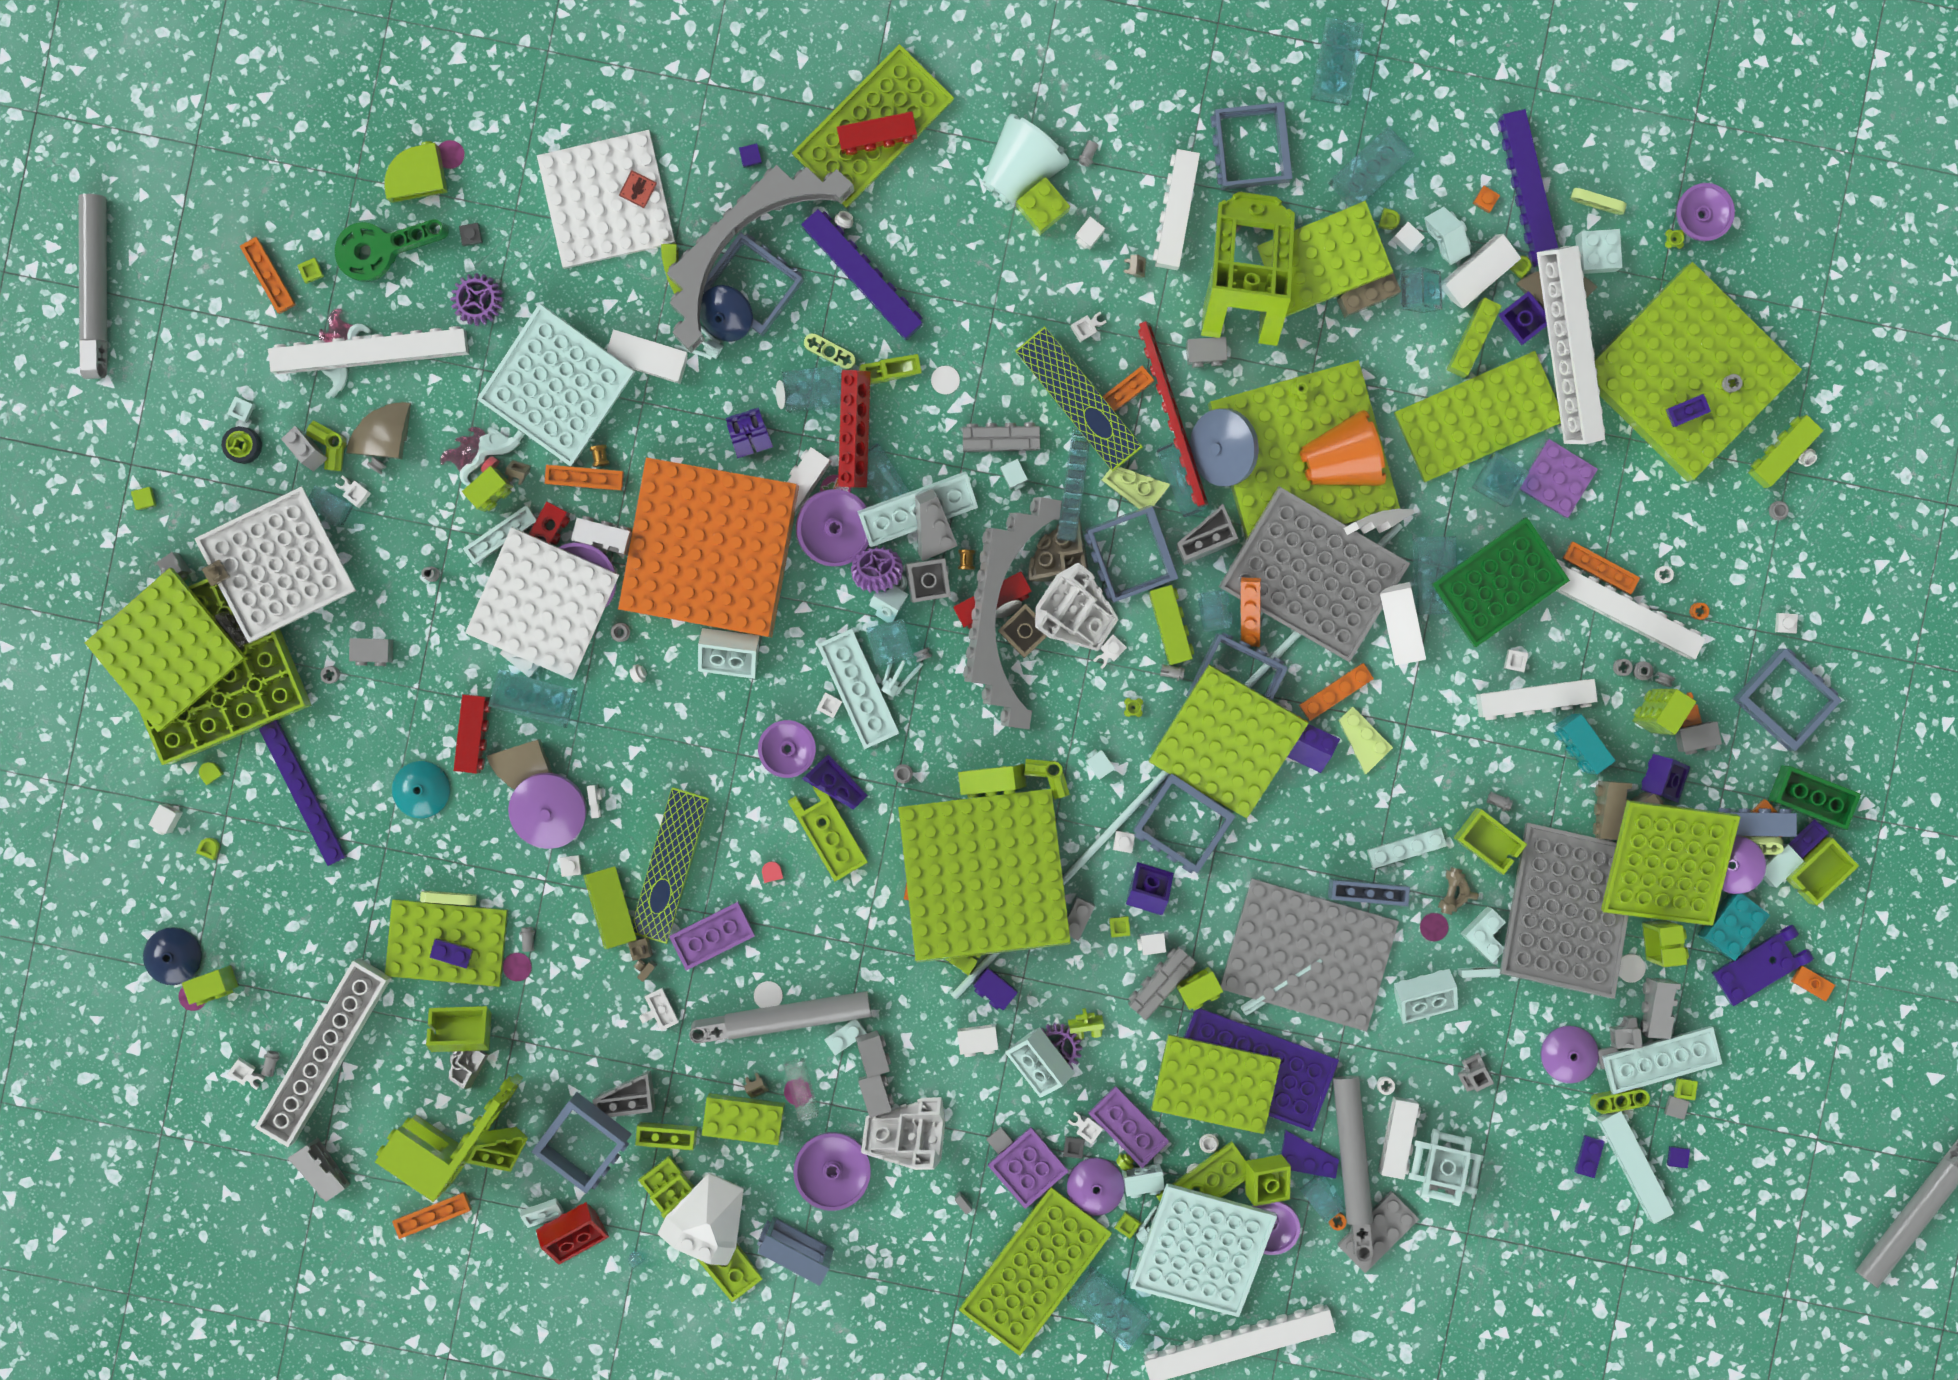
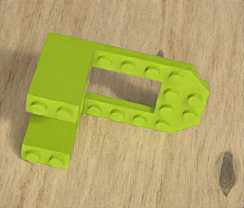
[1201,192,1295,346]
[375,1073,523,1202]

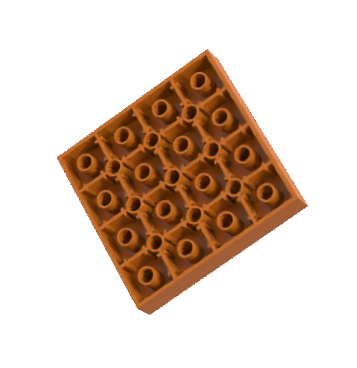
[618,457,799,638]

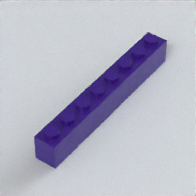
[1497,109,1558,267]
[801,209,923,341]

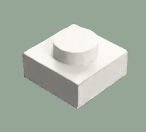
[1775,613,1798,634]
[1504,649,1528,672]
[817,692,843,718]
[1113,831,1135,853]
[559,855,582,877]

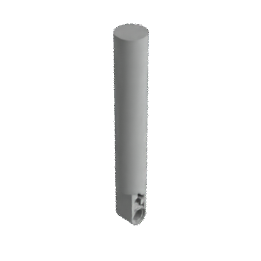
[78,194,107,379]
[689,991,872,1043]
[1333,1076,1373,1262]
[1855,1139,1958,1288]

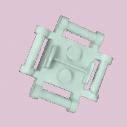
[1408,1128,1484,1206]

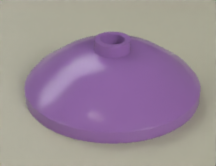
[1676,183,1735,241]
[758,720,816,778]
[1722,836,1766,894]
[1541,1026,1599,1083]
[1067,1158,1124,1216]
[1252,1201,1300,1255]

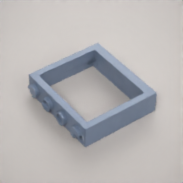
[1210,102,1292,190]
[703,232,804,336]
[1084,505,1178,603]
[1186,632,1288,700]
[1732,648,1842,751]
[1132,773,1235,874]
[531,1092,632,1194]
[757,1217,834,1286]

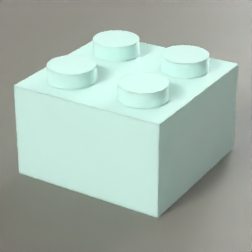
[1575,229,1622,274]

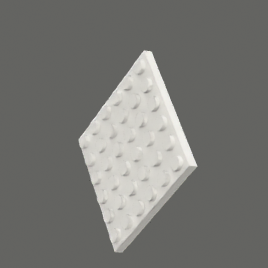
[537,130,676,269]
[194,486,356,643]
[465,527,619,680]

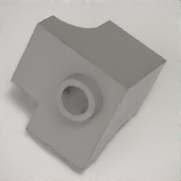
[156,552,192,581]
[1609,1015,1643,1049]
[1458,1052,1494,1092]

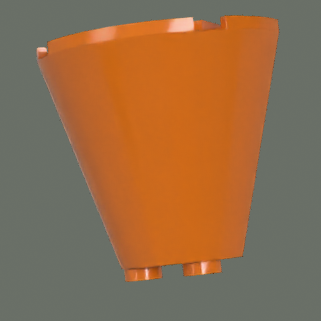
[1300,410,1386,486]

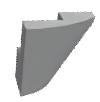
[449,1051,488,1089]

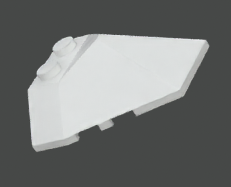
[1035,563,1119,651]
[861,1097,945,1170]
[658,1173,744,1265]

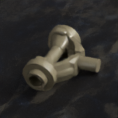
[1438,867,1479,915]

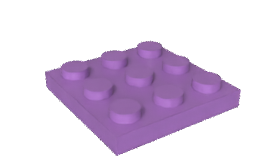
[1517,439,1598,518]
[988,1127,1069,1209]

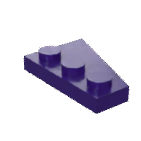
[802,754,868,810]
[1281,1129,1339,1179]

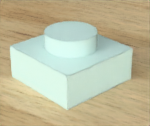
[227,397,255,423]

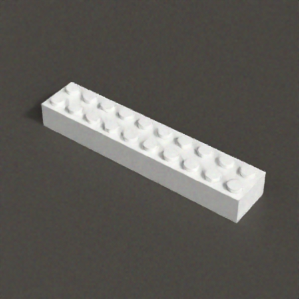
[1537,246,1605,444]
[255,958,392,1147]

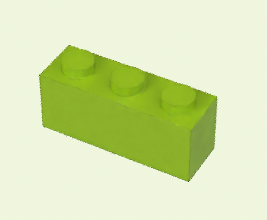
[635,1122,697,1150]

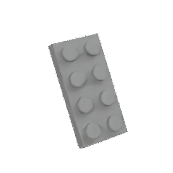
[1337,1191,1419,1273]

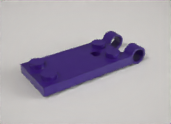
[1712,925,1814,1006]

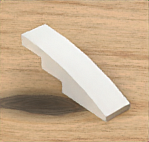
[1344,509,1415,535]

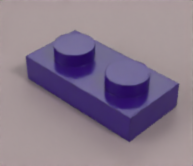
[1666,394,1711,427]
[1788,819,1829,859]
[429,938,473,968]
[1574,1135,1605,1178]

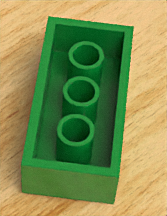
[1768,765,1861,830]

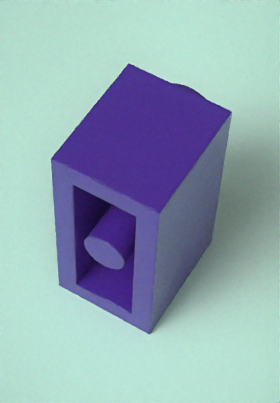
[973,967,1018,1010]

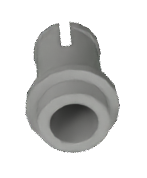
[1078,140,1099,167]
[421,567,440,582]
[1160,664,1185,681]
[1486,791,1513,811]
[520,927,535,952]
[261,1051,280,1077]

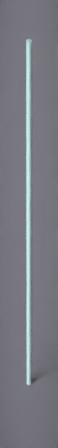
[951,523,1403,1000]

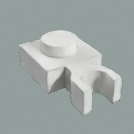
[1070,312,1106,342]
[335,475,371,508]
[1093,635,1127,669]
[587,784,602,818]
[227,1057,265,1090]
[1068,1111,1103,1144]

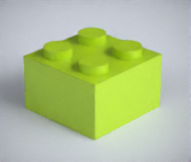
[1016,177,1070,235]
[461,466,514,512]
[182,965,239,1006]
[1176,967,1223,1010]
[1245,1154,1291,1206]

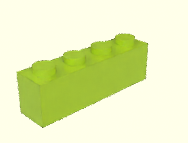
[1446,297,1502,378]
[1748,415,1824,488]
[1148,585,1194,665]

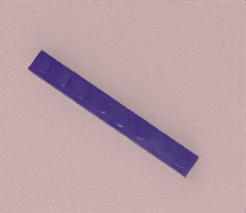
[259,720,347,866]

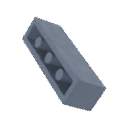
[1716,808,1797,837]
[1328,878,1410,906]

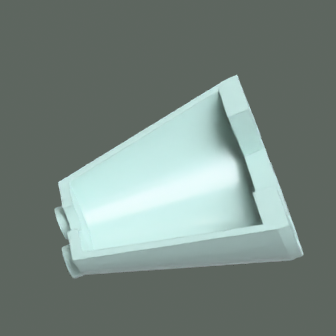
[982,114,1069,205]

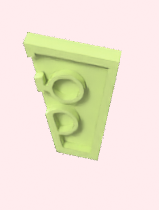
[1101,467,1170,509]
[1338,707,1393,774]

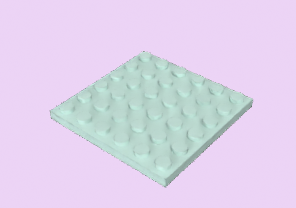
[477,304,635,467]
[1130,1183,1277,1317]

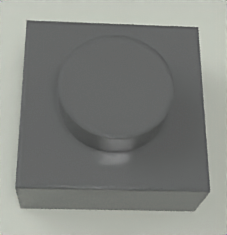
[459,223,483,246]
[1063,1136,1085,1159]

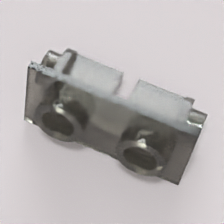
[215,611,248,650]

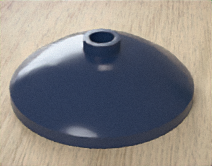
[700,285,753,342]
[143,927,202,985]

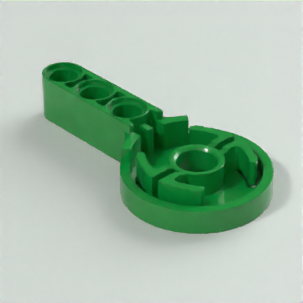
[334,219,449,282]

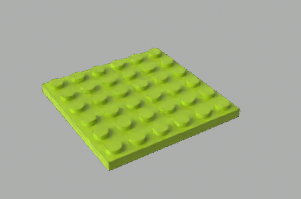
[84,568,246,732]
[1148,664,1309,818]
[1601,800,1740,926]

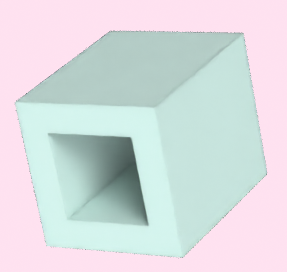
[1000,459,1028,491]
[1085,749,1115,780]

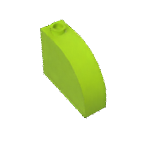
[384,141,448,203]

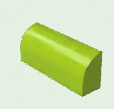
[583,866,637,949]

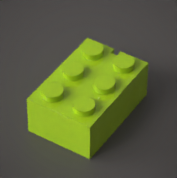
[1453,808,1527,875]
[1786,837,1859,906]
[1642,920,1689,967]
[426,1006,492,1052]

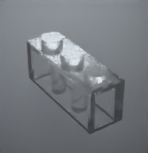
[784,1058,819,1122]

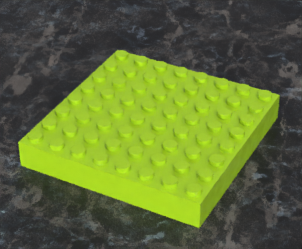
[1594,262,1802,481]
[1208,360,1400,540]
[102,579,312,765]
[898,789,1071,963]

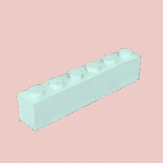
[1596,1111,1674,1224]

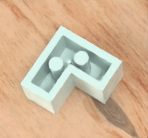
[1424,207,1471,265]
[1460,907,1506,963]

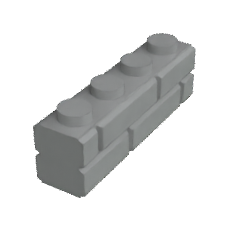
[963,422,1040,452]
[1128,946,1197,1020]

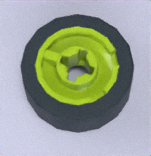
[221,426,262,464]

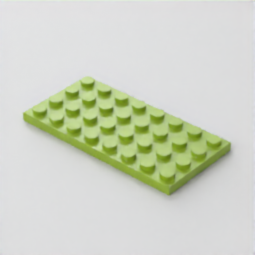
[792,44,954,209]
[1394,351,1561,483]
[959,1186,1112,1356]

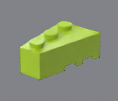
[958,764,1027,798]
[457,1127,528,1172]

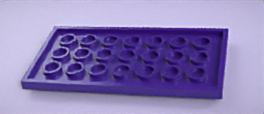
[1184,1008,1339,1132]

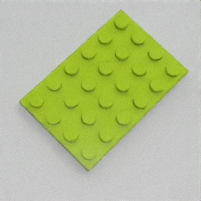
[1257,201,1393,317]
[385,899,508,987]
[1151,1034,1281,1134]

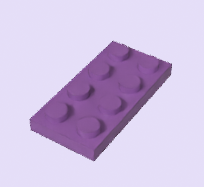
[669,901,755,970]
[1088,1085,1170,1168]

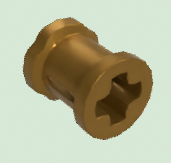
[590,445,610,467]
[958,550,975,570]

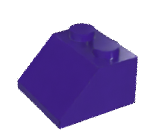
[1498,291,1547,346]
[1287,724,1340,773]
[1641,754,1690,803]
[1126,862,1174,915]

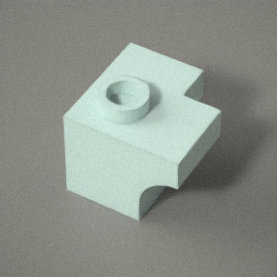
[869,585,909,624]

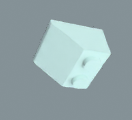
[1122,1163,1165,1198]

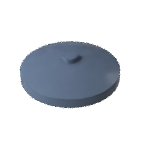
[1190,408,1259,486]

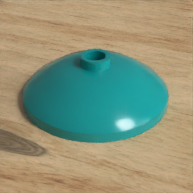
[392,761,450,819]

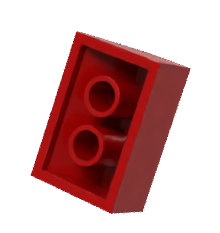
[536,1202,609,1265]

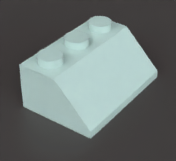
[698,628,759,679]
[1394,969,1458,1024]
[1005,1027,1075,1098]

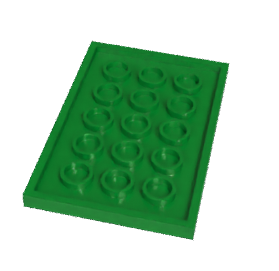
[1431,517,1570,647]

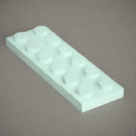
[857,471,978,547]
[817,629,899,749]
[1602,1026,1722,1094]

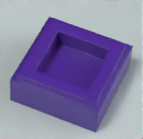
[739,143,762,168]
[1667,1146,1690,1168]

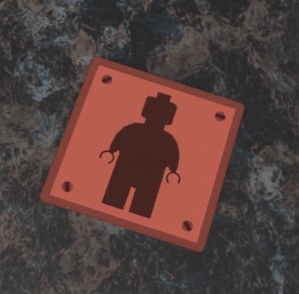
[619,170,657,208]

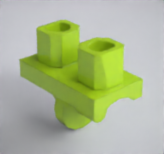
[1068,1008,1105,1040]

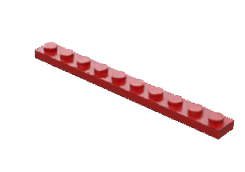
[1138,321,1209,507]

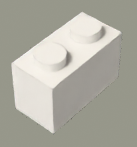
[957,1024,998,1057]

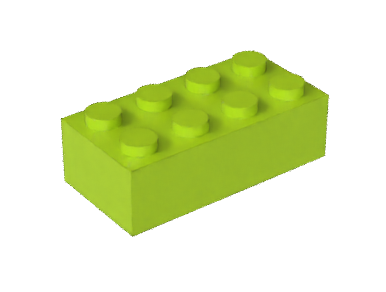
[1632,689,1697,735]
[702,1093,785,1145]

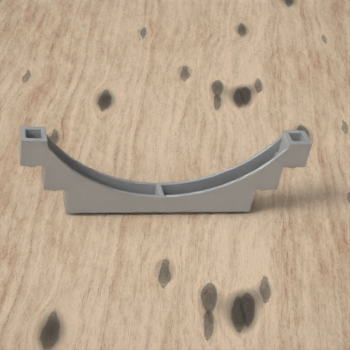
[667,165,854,353]
[963,497,1062,730]

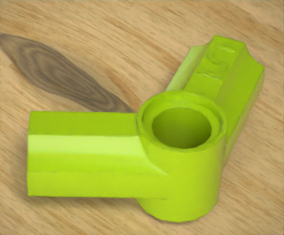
[305,420,347,471]
[1024,759,1070,800]

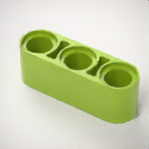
[1590,1087,1650,1114]

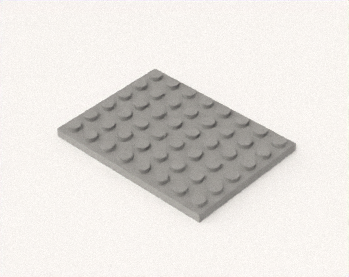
[1219,486,1410,662]
[1499,823,1629,999]
[1220,878,1399,1032]

